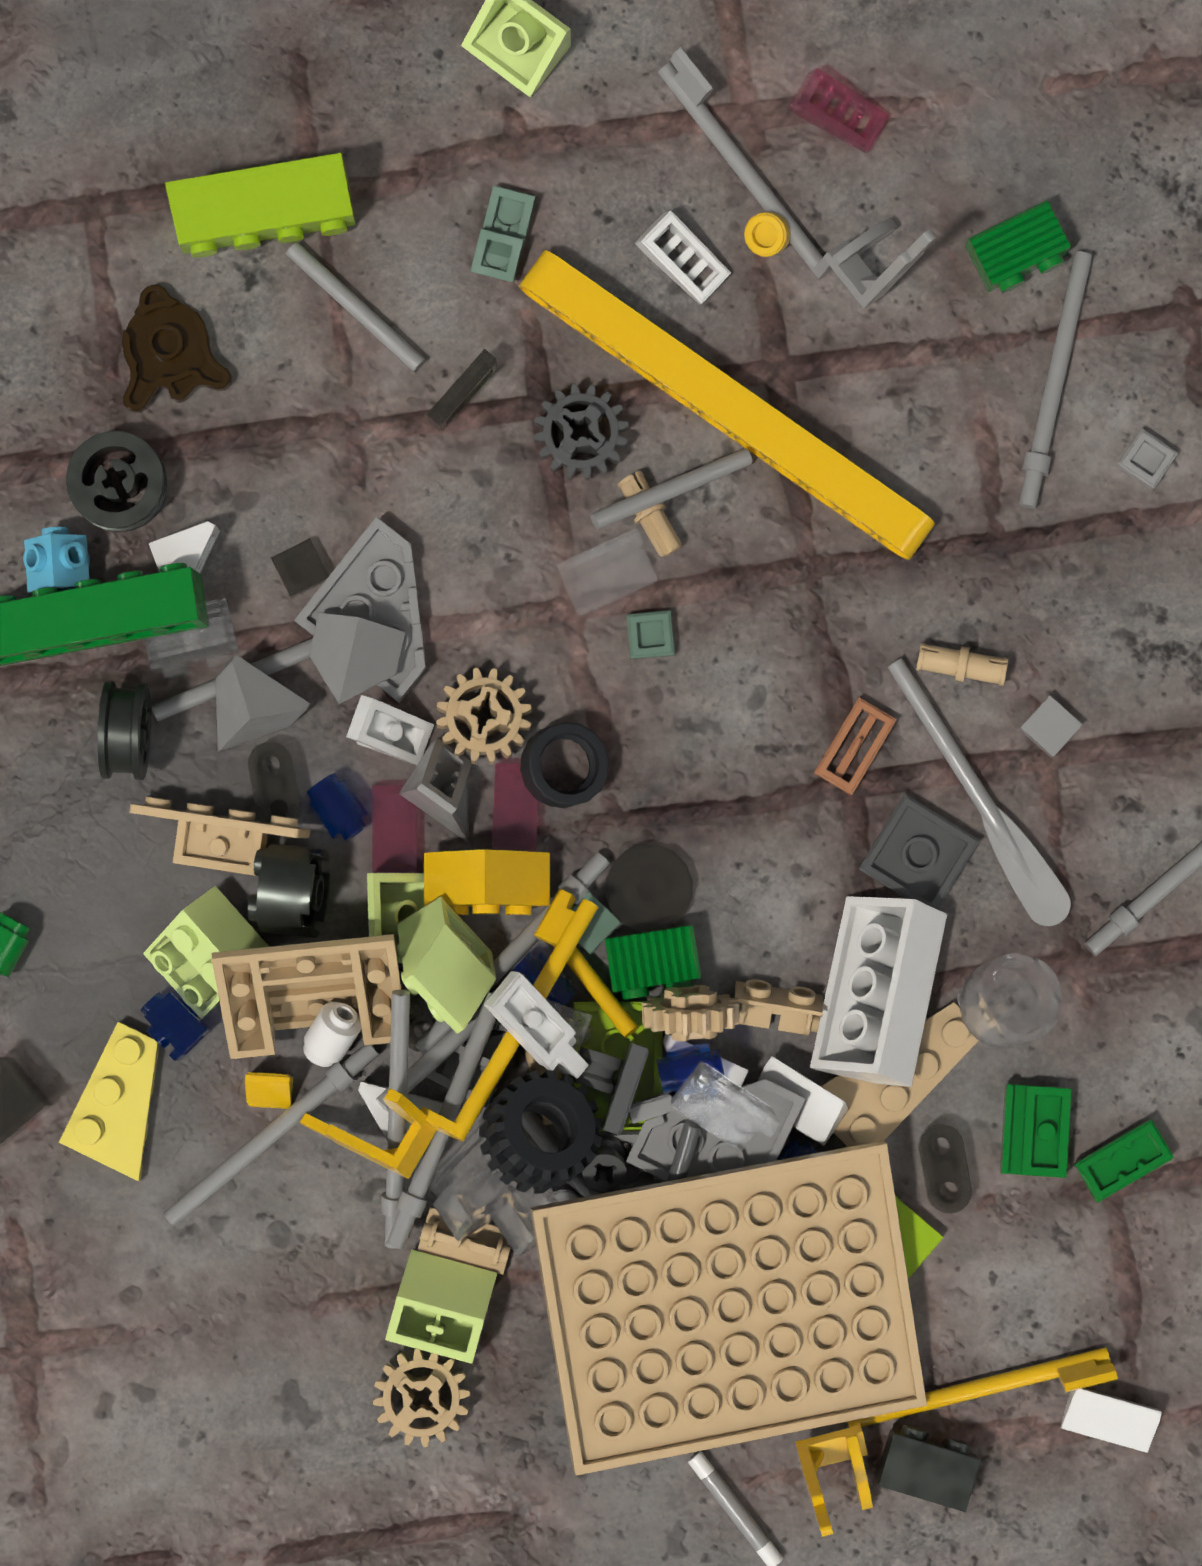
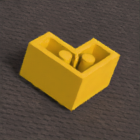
[424,849,550,915]

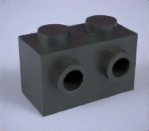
[875,1425,981,1512]

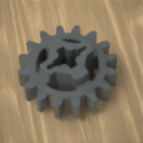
[533,384,628,481]

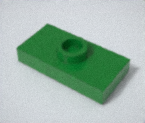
[1073,1119,1174,1203]

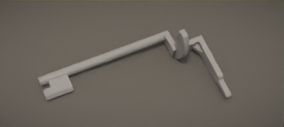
[658,47,936,309]

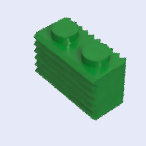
[965,200,1071,293]
[605,925,701,1000]

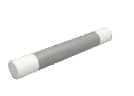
[687,1451,784,1566]

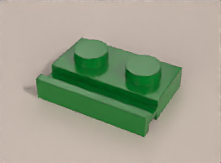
[1000,1084,1072,1178]

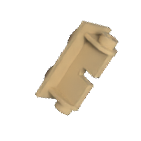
[734,979,823,1036]
[417,1207,515,1275]

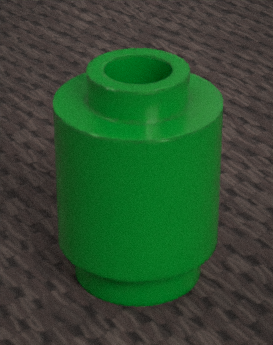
[0,912,31,978]

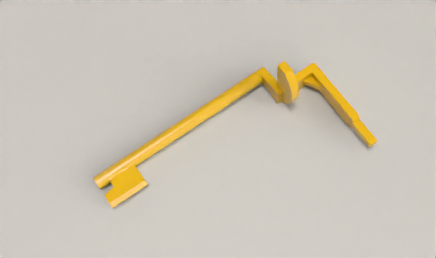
[300,889,599,1179]
[795,1347,1118,1537]

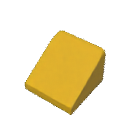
[245,1072,293,1109]

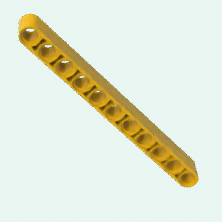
[519,250,935,560]

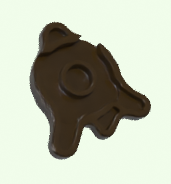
[122,285,232,413]

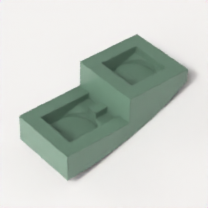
[470,185,537,282]

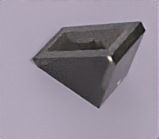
[0,1056,52,1146]

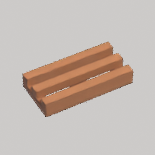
[813,697,897,796]

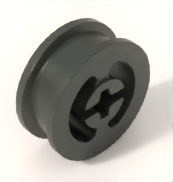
[66,431,168,532]
[98,681,151,780]

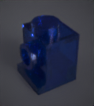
[140,992,211,1061]

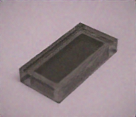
[426,349,498,432]

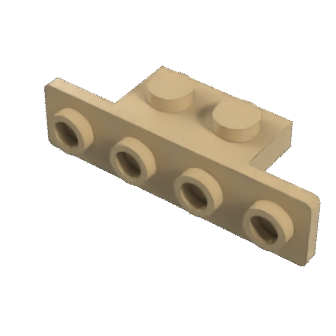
[129,797,310,876]

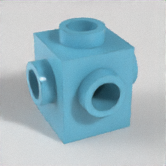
[23,527,90,593]

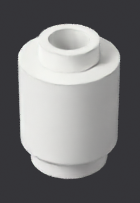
[303,1002,361,1067]

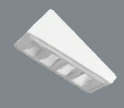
[635,210,731,304]

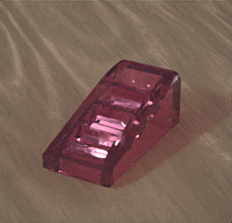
[788,68,889,153]

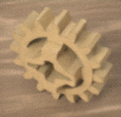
[436,668,532,765]
[642,985,740,1041]
[373,1348,471,1447]

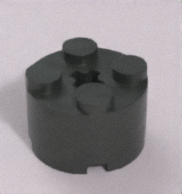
[248,844,330,938]

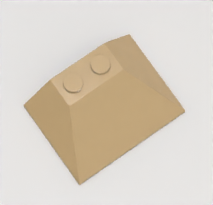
[212,934,402,1059]

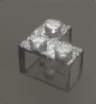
[433,1160,558,1257]

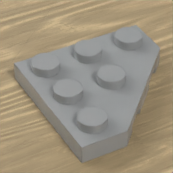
[294,517,426,703]
[626,1078,806,1181]

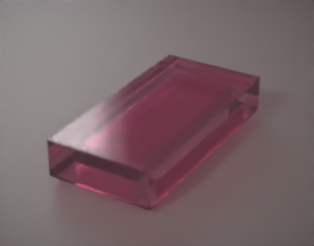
[492,763,538,852]
[372,785,417,873]

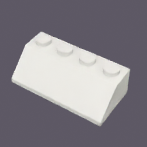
[810,896,947,1087]

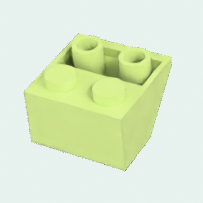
[143,886,269,1019]
[397,897,497,1034]
[385,1249,497,1364]

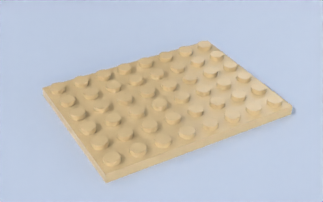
[530,1141,927,1476]

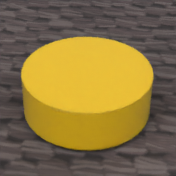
[744,211,791,257]

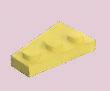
[59,1022,160,1181]

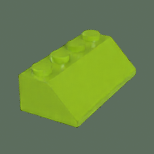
[165,153,356,258]

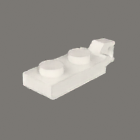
[484,971,588,1079]

